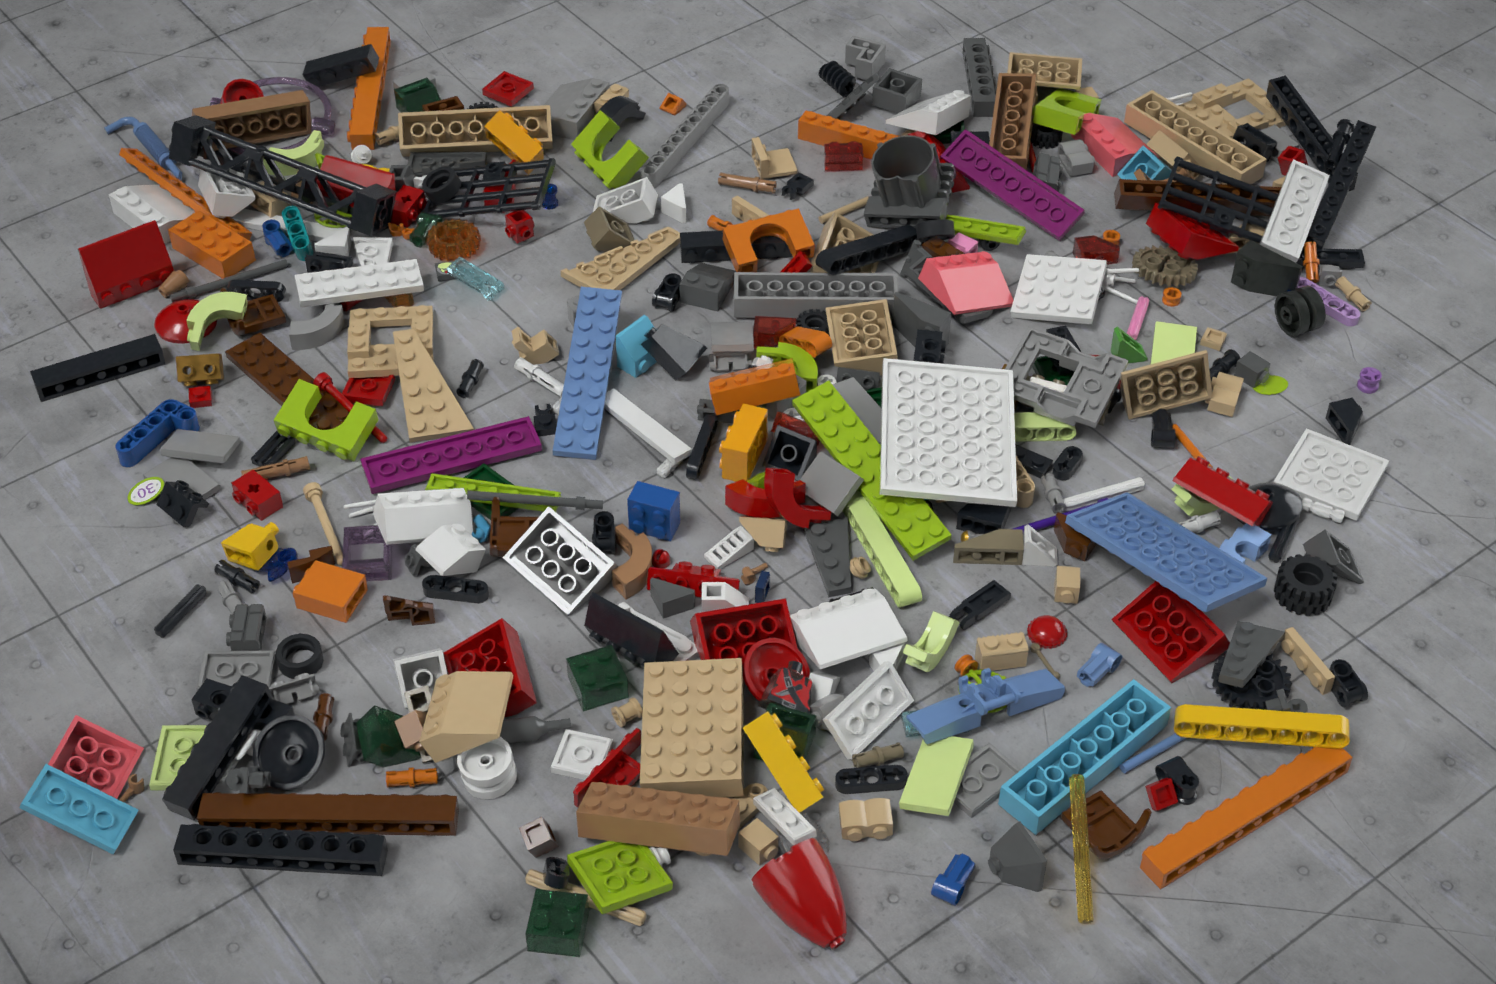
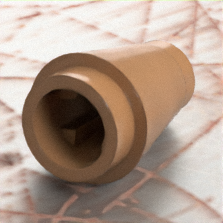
[158,270,189,298]

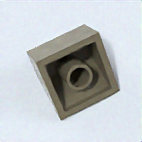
[584,206,634,252]

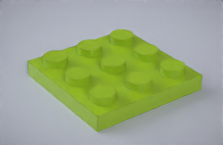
[567,841,673,915]

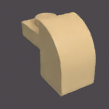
[511,327,559,365]

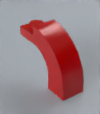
[764,468,831,528]
[725,479,806,518]

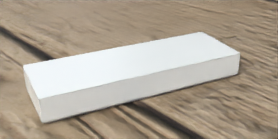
[753,788,817,846]

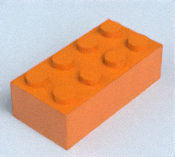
[168,210,256,279]

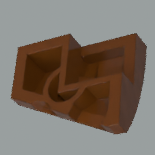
[383,595,435,626]

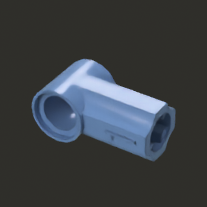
[1077,643,1123,687]

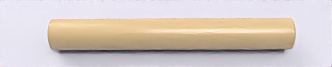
[819,196,868,224]

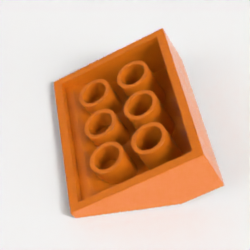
[709,358,800,415]

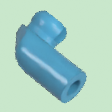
[472,514,491,543]

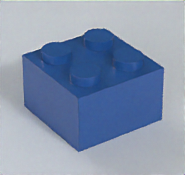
[627,481,680,541]

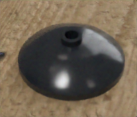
[1237,482,1302,531]
[253,715,325,790]

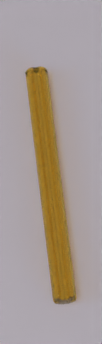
[1069,774,1094,924]

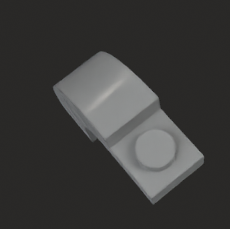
[289,303,345,350]

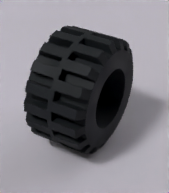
[1274,554,1338,616]

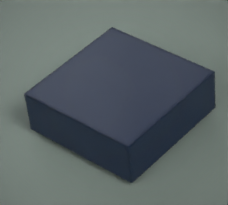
[755,571,770,603]

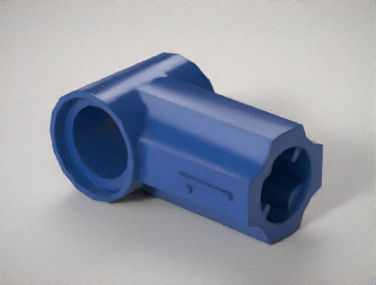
[262,219,293,257]
[931,853,975,906]

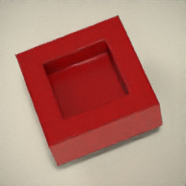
[189,386,212,408]
[1145,778,1178,811]

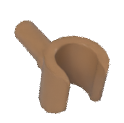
[741,563,768,585]
[119,774,144,803]

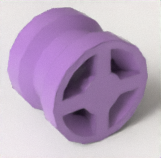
[1357,367,1382,394]

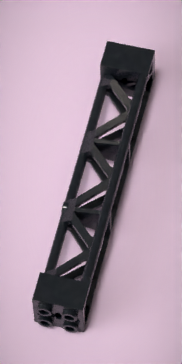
[169,115,397,236]

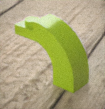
[756,342,818,392]

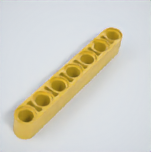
[1174,704,1350,748]

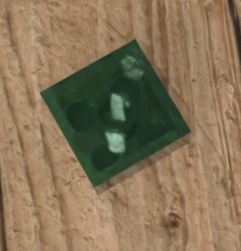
[566,645,629,712]
[525,889,589,957]

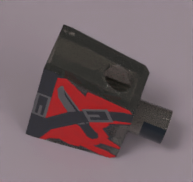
[758,661,812,724]

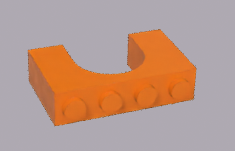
[723,208,815,272]

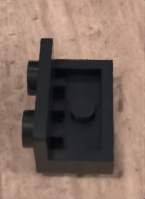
[305,251,353,273]
[156,480,209,527]

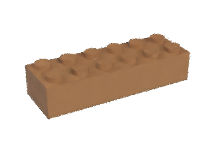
[989,73,1037,170]
[192,90,312,151]
[576,782,740,856]

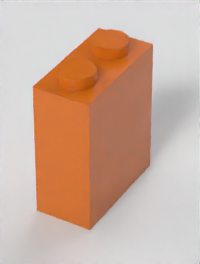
[293,560,368,623]

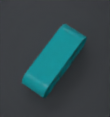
[282,206,314,261]

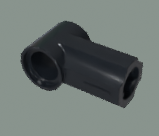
[1151,409,1175,448]

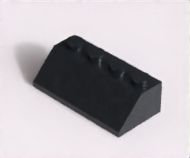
[584,592,679,669]

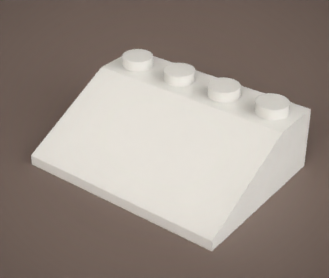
[886,90,971,135]
[109,184,195,244]
[790,588,908,669]

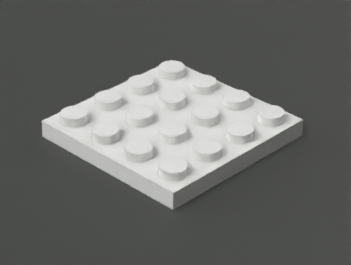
[1010,254,1107,324]
[1273,428,1389,521]

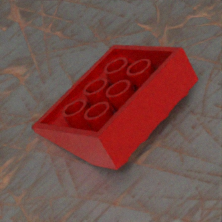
[1146,203,1240,260]
[78,220,174,309]
[1111,581,1230,683]
[690,598,798,664]
[443,618,537,718]

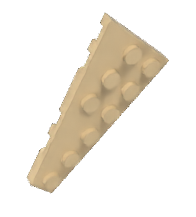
[561,227,680,290]
[393,329,474,443]

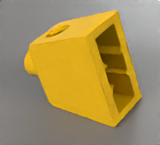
[221,522,279,571]

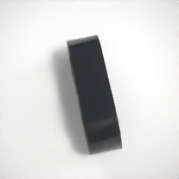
[1052,446,1083,481]
[543,857,570,889]

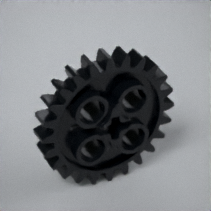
[1211,651,1292,710]

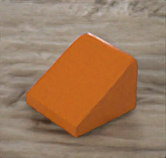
[659,93,687,116]

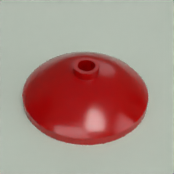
[154,299,217,344]
[742,638,810,708]

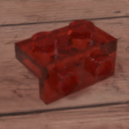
[771,412,820,446]

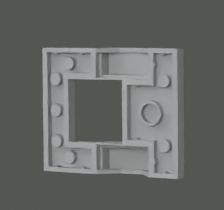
[1005,326,1128,428]

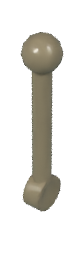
[1030,643,1060,680]

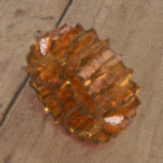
[427,218,481,263]

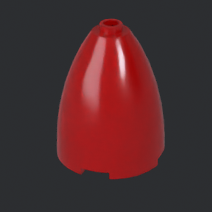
[751,838,847,950]

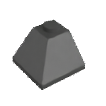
[1303,529,1364,584]
[988,821,1047,892]

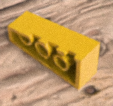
[743,711,824,813]

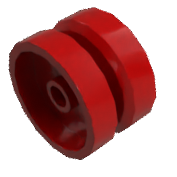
[220,79,264,104]

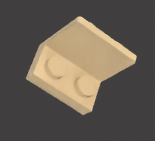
[752,137,797,179]

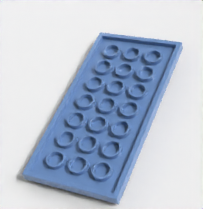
[1065,492,1267,612]

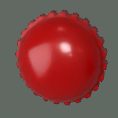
[1027,615,1067,649]

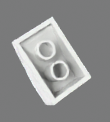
[593,177,658,223]

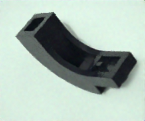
[594,96,646,142]

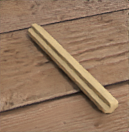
[525,869,646,926]

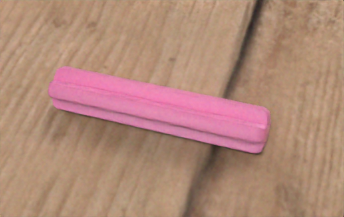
[1127,296,1150,340]

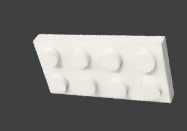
[823,661,914,760]

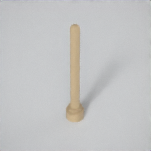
[303,482,346,565]

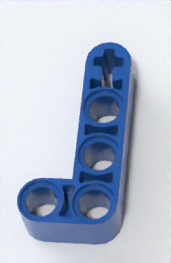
[115,399,200,467]

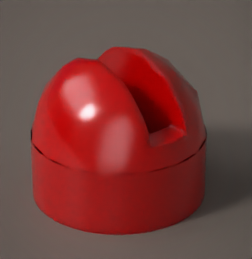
[652,549,670,569]

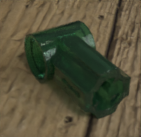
[409,212,443,248]

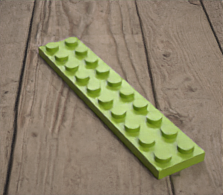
[792,380,951,561]

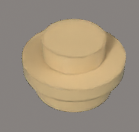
[850,556,871,579]

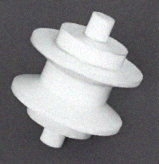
[351,145,372,164]

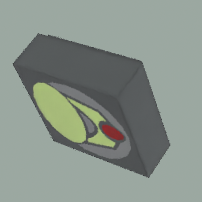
[435,261,458,281]

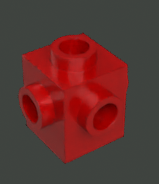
[505,210,535,244]

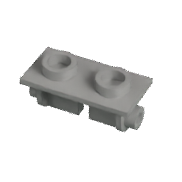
[709,352,752,372]
[268,673,320,705]

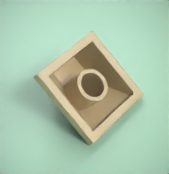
[739,516,788,552]

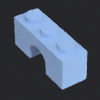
[1219,523,1272,564]

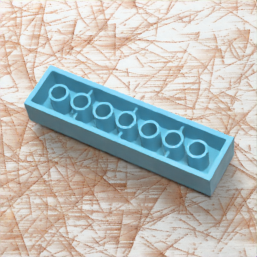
[998,679,1171,835]

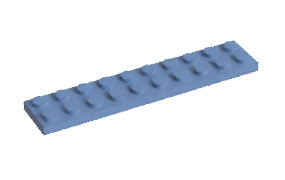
[553,287,622,460]

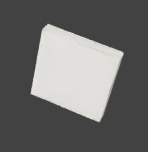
[550,729,613,780]

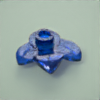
[254,547,298,582]

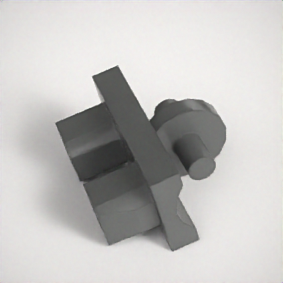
[1265,688,1308,713]
[226,766,271,793]

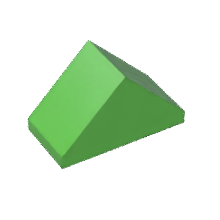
[1110,326,1147,363]

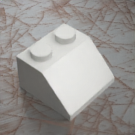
[416,523,486,576]
[393,648,448,708]

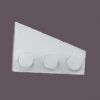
[353,237,393,266]

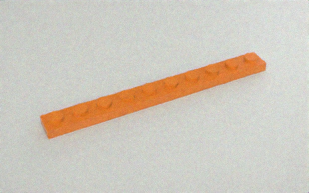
[119,148,252,240]

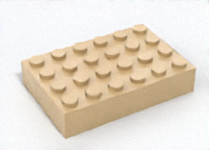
[640,658,744,797]

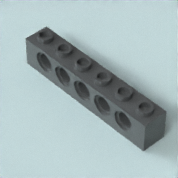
[962,38,997,117]

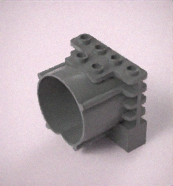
[864,135,956,228]

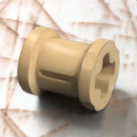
[611,697,643,727]

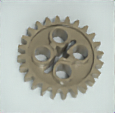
[1132,245,1198,287]

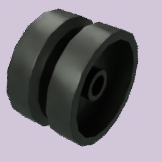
[1274,285,1326,337]

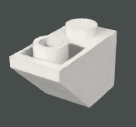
[702,582,749,612]

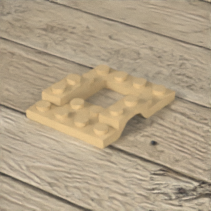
[1178,78,1286,138]
[347,305,434,378]

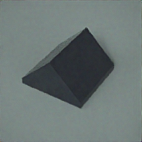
[762,425,817,481]

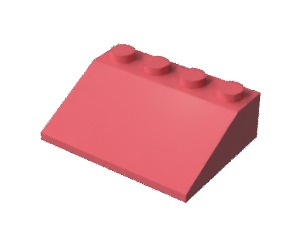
[1071,113,1160,177]
[918,251,1014,315]
[48,715,144,799]

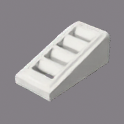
[704,526,754,569]

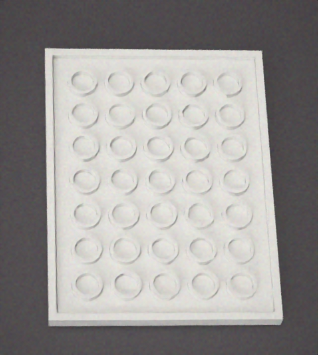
[880,358,1017,507]

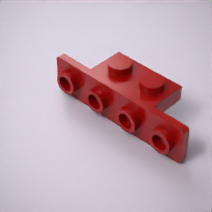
[647,561,740,597]
[573,728,641,807]

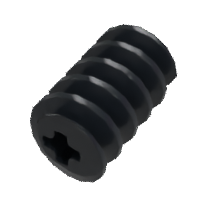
[818,61,856,97]

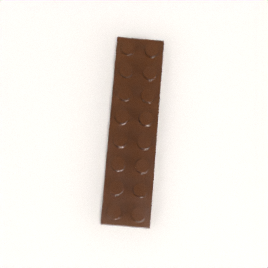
[225,333,349,430]

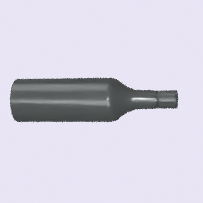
[500,716,571,744]

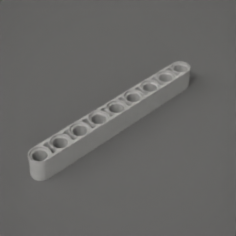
[641,84,729,189]

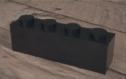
[302,44,379,89]

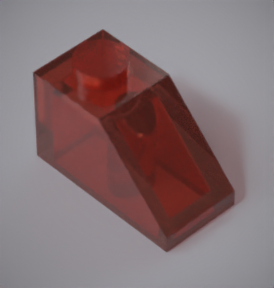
[1073,235,1120,265]
[753,316,796,348]

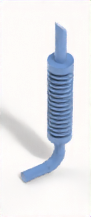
[104,116,182,180]

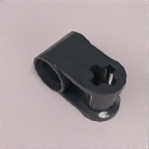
[652,273,682,311]
[592,511,616,553]
[1329,659,1368,707]
[1155,756,1199,805]

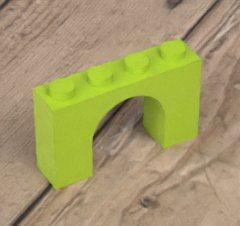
[1033,88,1101,135]
[571,110,649,190]
[273,379,379,461]

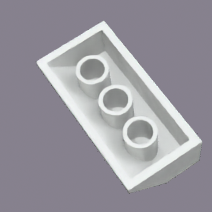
[198,169,255,218]
[373,488,473,545]

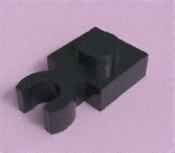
[782,172,814,200]
[533,404,557,437]

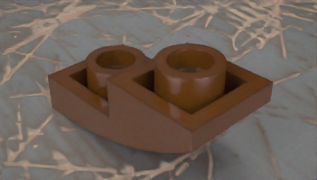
[287,545,335,584]

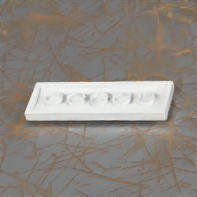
[1260,159,1330,263]
[295,259,424,308]

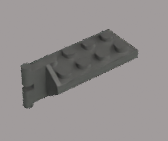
[900,240,993,324]

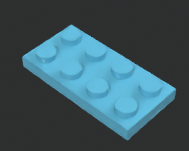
[19,764,139,855]

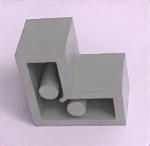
[845,36,886,81]

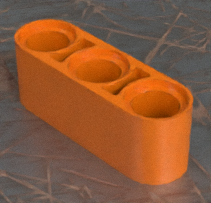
[779,327,833,358]

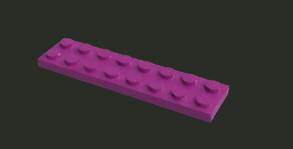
[940,129,1085,241]
[360,416,542,494]

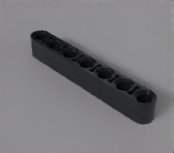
[815,224,924,275]

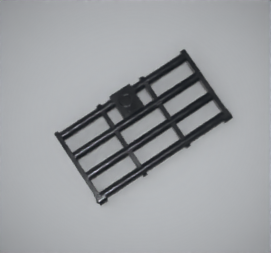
[1158,156,1279,243]
[421,158,556,221]

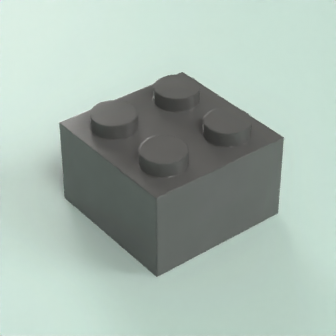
[872,68,922,114]

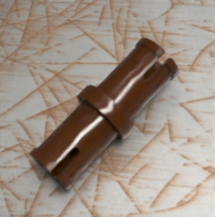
[313,693,335,741]

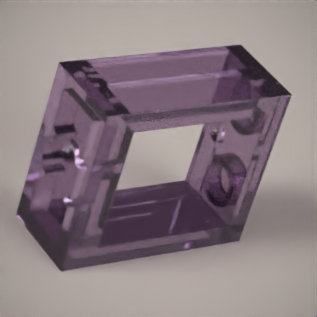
[342,525,392,582]

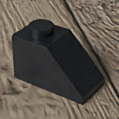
[1325,397,1363,445]

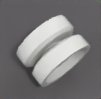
[457,737,517,800]

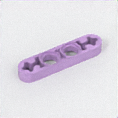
[1298,277,1360,326]

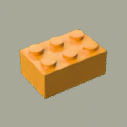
[484,110,544,175]
[719,404,768,482]

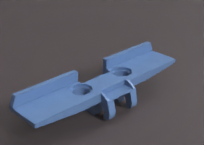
[906,668,1065,744]

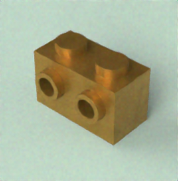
[176,353,224,386]

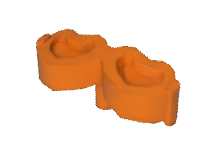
[388,223,417,240]

